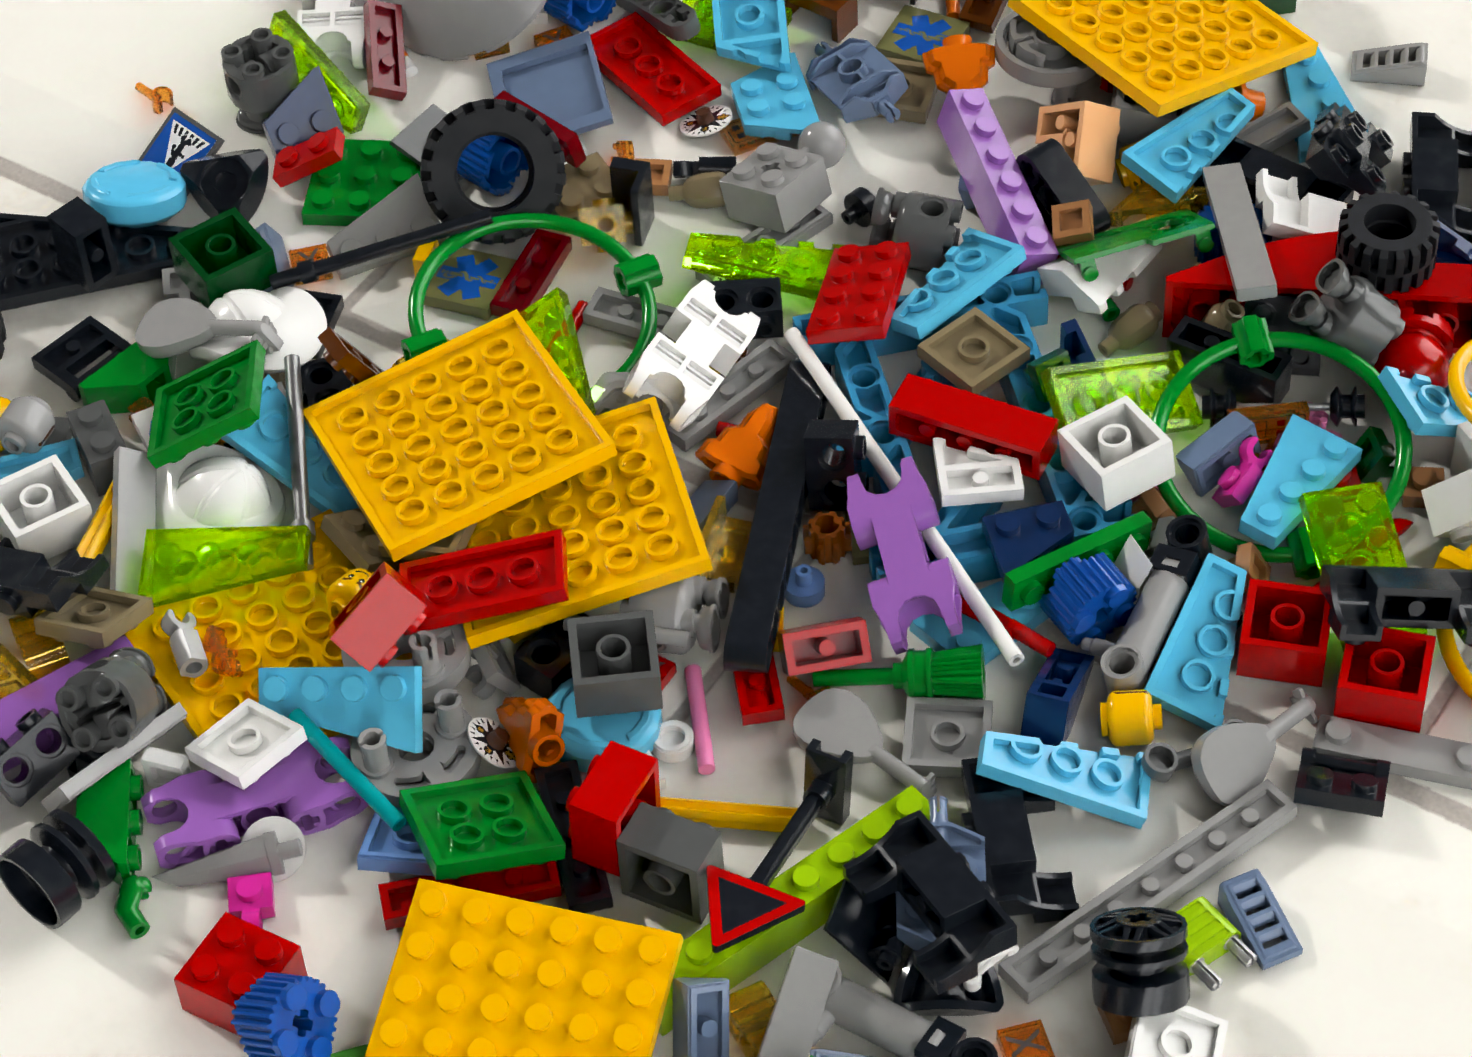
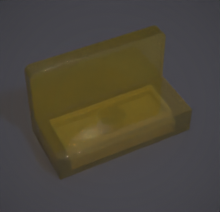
[697,495,752,594]

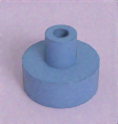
[785,564,825,608]

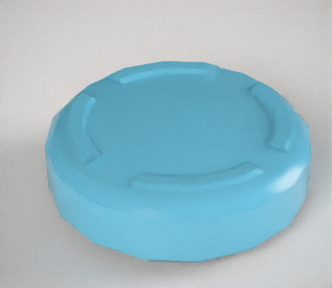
[82,160,187,228]
[548,677,662,772]

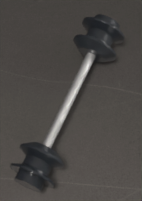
[1202,386,1365,427]

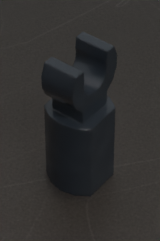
[673,156,736,179]

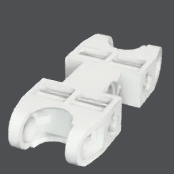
[296,0,367,72]
[622,280,760,432]

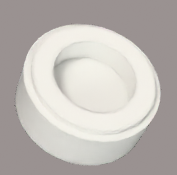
[652,720,695,763]

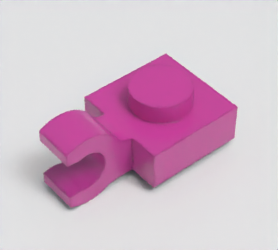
[1212,436,1273,508]
[227,872,276,929]

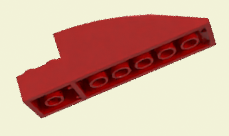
[1162,231,1472,353]

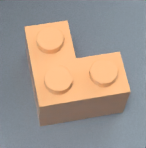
[1035,100,1121,186]

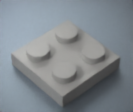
[902,696,993,778]

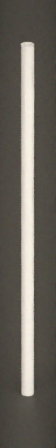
[785,327,1024,666]

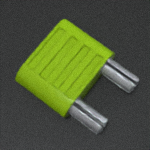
[1176,896,1257,991]

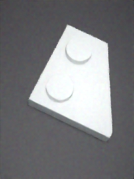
[933,437,1024,507]

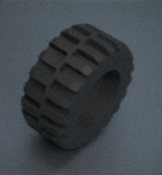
[420,99,566,245]

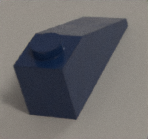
[1020,648,1095,746]

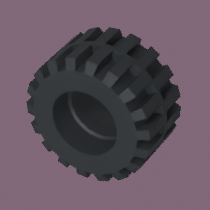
[1335,190,1441,294]

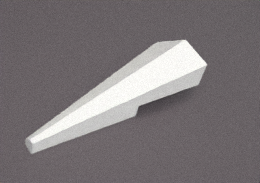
[1037,201,1191,314]

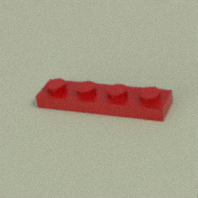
[378,861,562,930]

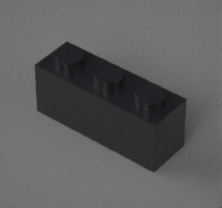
[1164,315,1293,415]

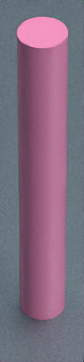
[684,664,715,775]

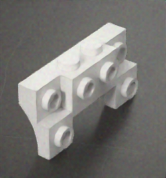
[1255,168,1348,239]

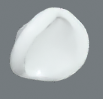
[189,286,327,374]
[155,444,286,566]

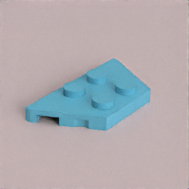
[712,0,792,72]
[730,52,820,141]

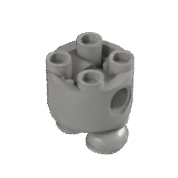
[620,575,730,655]

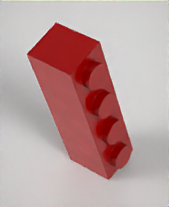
[888,373,1059,480]

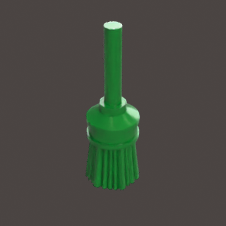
[812,644,986,700]

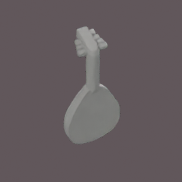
[135,298,284,358]
[1191,687,1319,806]
[793,688,937,800]

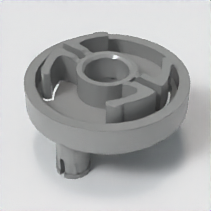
[995,11,1097,105]
[341,623,471,705]
[350,688,481,808]

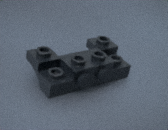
[1305,102,1394,195]
[1401,112,1472,243]
[1181,137,1354,240]
[0,537,110,618]
[1319,565,1472,647]
[961,758,1079,924]
[843,810,1017,995]

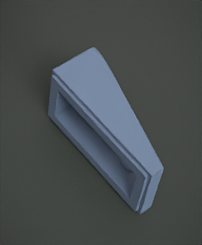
[1217,869,1303,971]

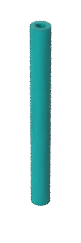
[288,708,407,831]

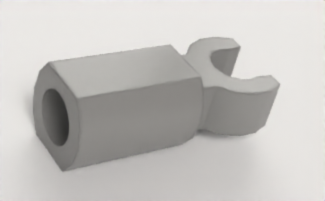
[160,609,209,678]

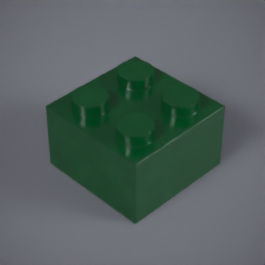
[168,207,277,308]

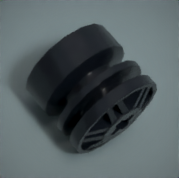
[0,809,116,929]
[1090,907,1190,1017]

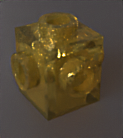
[578,198,634,253]

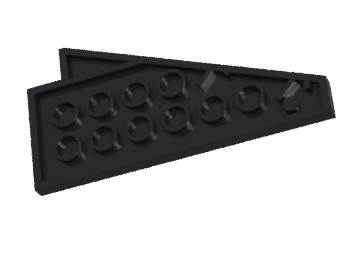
[0,213,190,311]

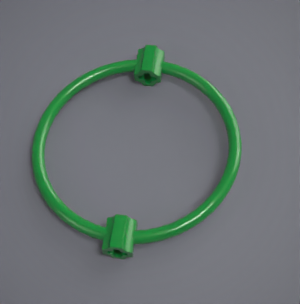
[401,213,663,401]
[1151,314,1413,580]

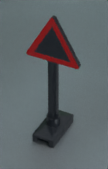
[706,738,853,953]

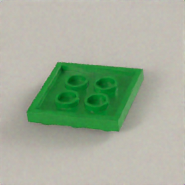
[301,139,421,226]
[147,340,266,469]
[399,770,566,880]

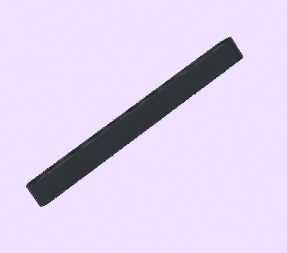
[723,360,831,674]

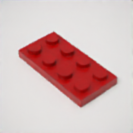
[590,12,722,126]
[805,241,912,345]
[399,528,569,636]

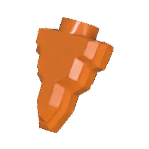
[922,34,995,94]
[695,403,778,491]
[496,697,565,783]

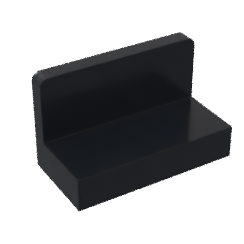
[609,157,655,246]

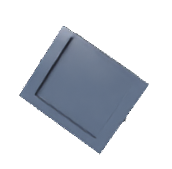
[486,31,614,135]

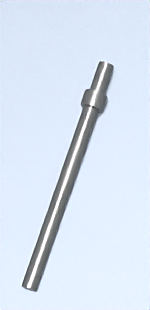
[284,354,316,571]

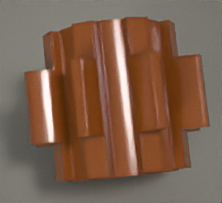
[802,511,852,565]

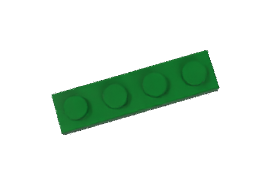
[1002,511,1153,612]

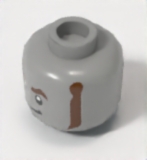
[0,396,55,455]

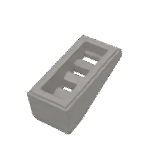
[1350,43,1428,86]

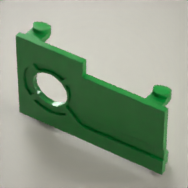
[1056,208,1215,282]

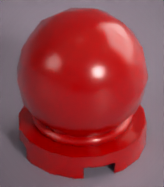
[1373,308,1454,388]

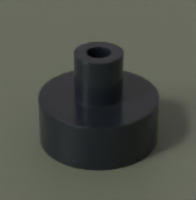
[841,187,876,227]

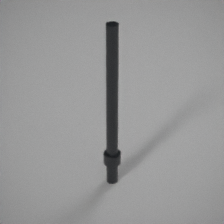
[269,208,494,290]

